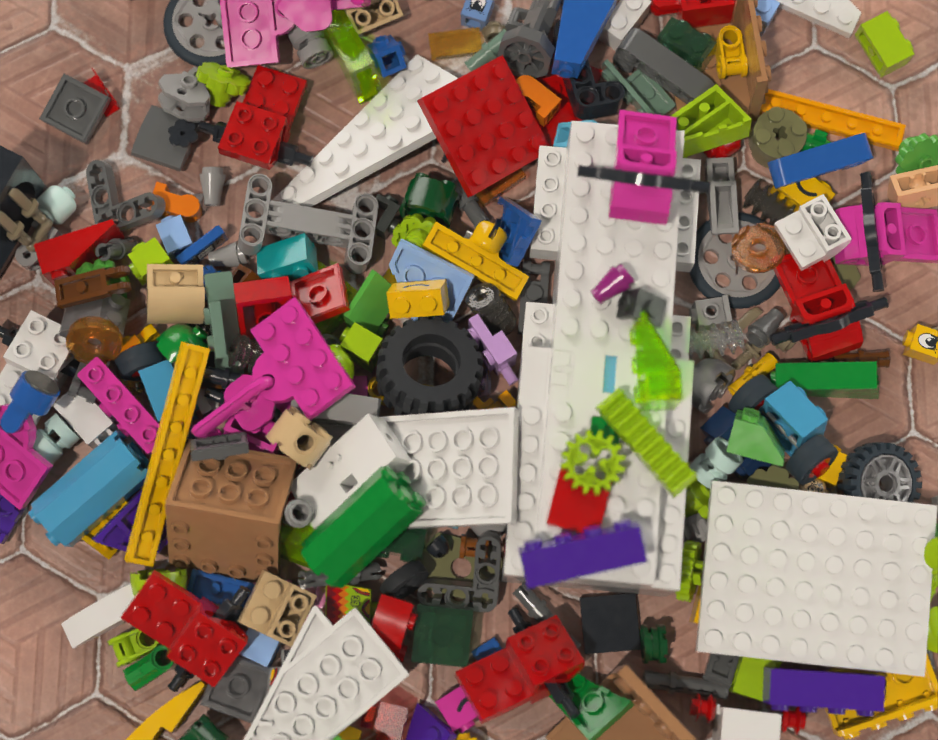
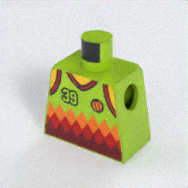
[325,585,378,625]

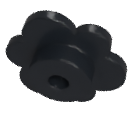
[168,119,198,148]

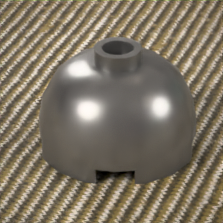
[691,358,735,414]

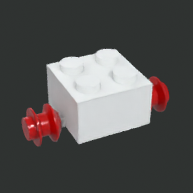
[689,693,806,740]

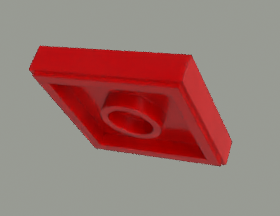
[289,263,350,324]

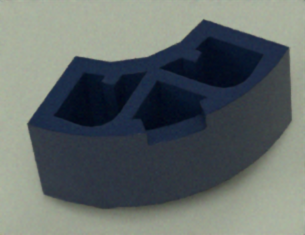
[700,406,774,480]

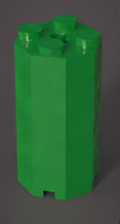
[301,466,427,588]

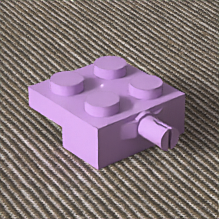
[467,314,519,386]

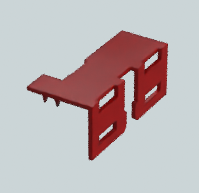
[83,68,120,118]

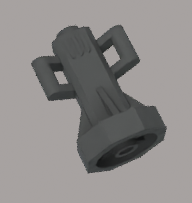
[497,0,562,78]

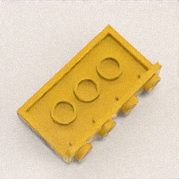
[823,652,938,740]

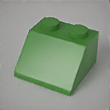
[343,270,392,338]
[726,407,785,467]

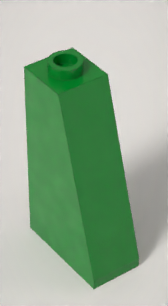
[771,361,879,399]

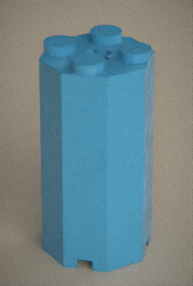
[28,431,150,547]

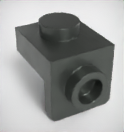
[375,194,401,240]
[616,288,667,329]

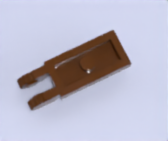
[54,266,132,309]

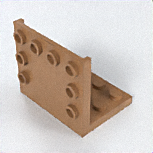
[664,0,771,121]
[165,439,298,581]
[545,665,696,740]

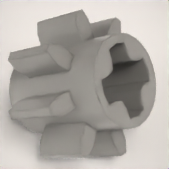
[683,513,707,543]

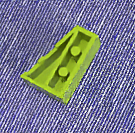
[671,84,752,158]

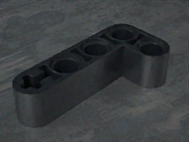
[552,20,625,120]

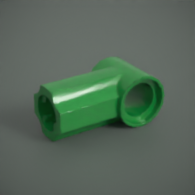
[123,645,177,691]

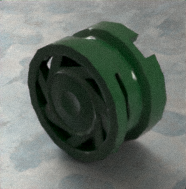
[640,624,668,664]

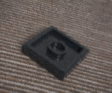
[579,593,641,654]

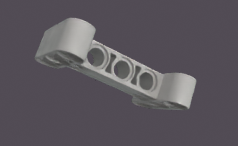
[238,174,378,274]

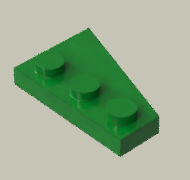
[549,674,634,740]

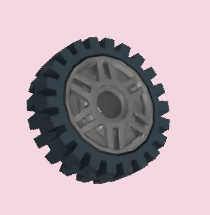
[838,442,922,503]

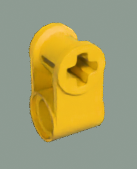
[714,25,748,79]

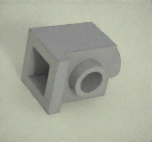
[689,295,732,332]

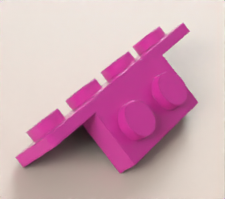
[77,357,159,454]

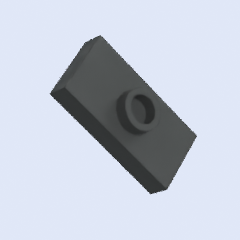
[190,432,249,462]
[702,653,740,688]

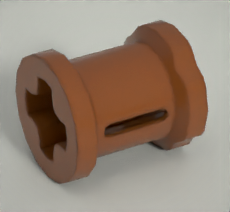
[459,534,489,559]

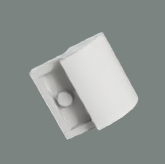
[774,194,852,271]

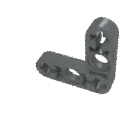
[86,160,166,232]
[417,531,502,612]

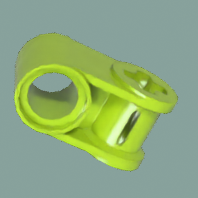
[107,629,162,668]

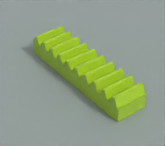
[595,388,698,498]

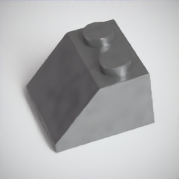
[59,294,130,356]

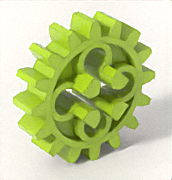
[560,429,626,496]
[675,540,703,602]

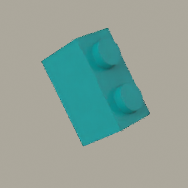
[256,233,318,282]

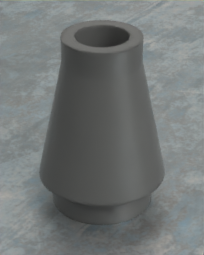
[746,308,784,348]

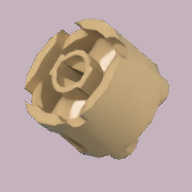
[266,405,333,470]

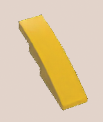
[126,681,208,740]

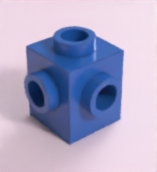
[366,35,407,78]

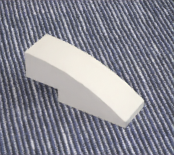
[61,584,134,649]

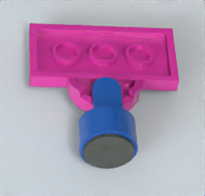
[0,370,60,510]

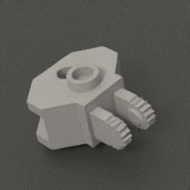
[158,66,211,122]

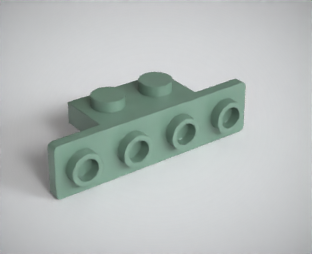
[601,59,676,116]
[203,271,244,373]

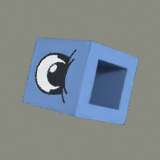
[461,0,495,31]

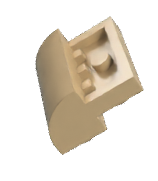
[343,0,404,36]
[147,264,205,324]
[238,570,317,647]

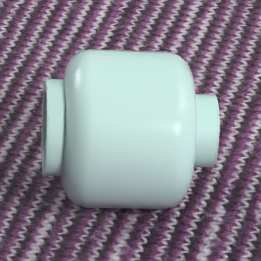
[37,185,77,225]

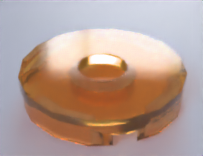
[731,223,785,273]
[66,316,123,364]

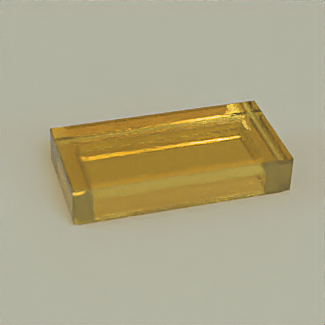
[428,27,482,61]

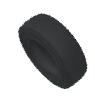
[380,560,429,600]

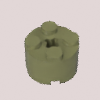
[748,107,807,168]

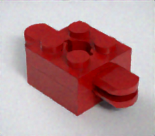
[650,0,736,30]

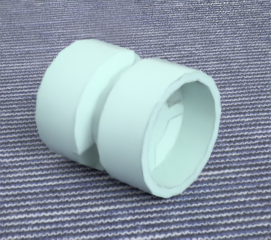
[33,413,81,464]
[690,437,743,489]

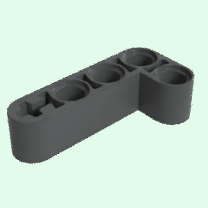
[613,28,715,104]

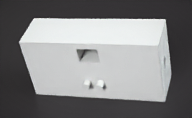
[291,413,413,529]

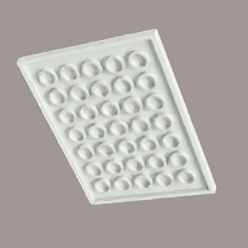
[695,481,937,677]

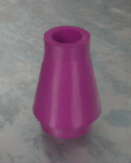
[590,263,635,305]

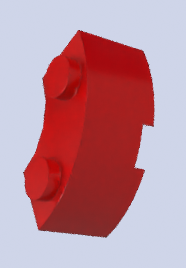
[371,594,417,662]

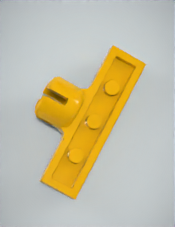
[422,220,530,301]

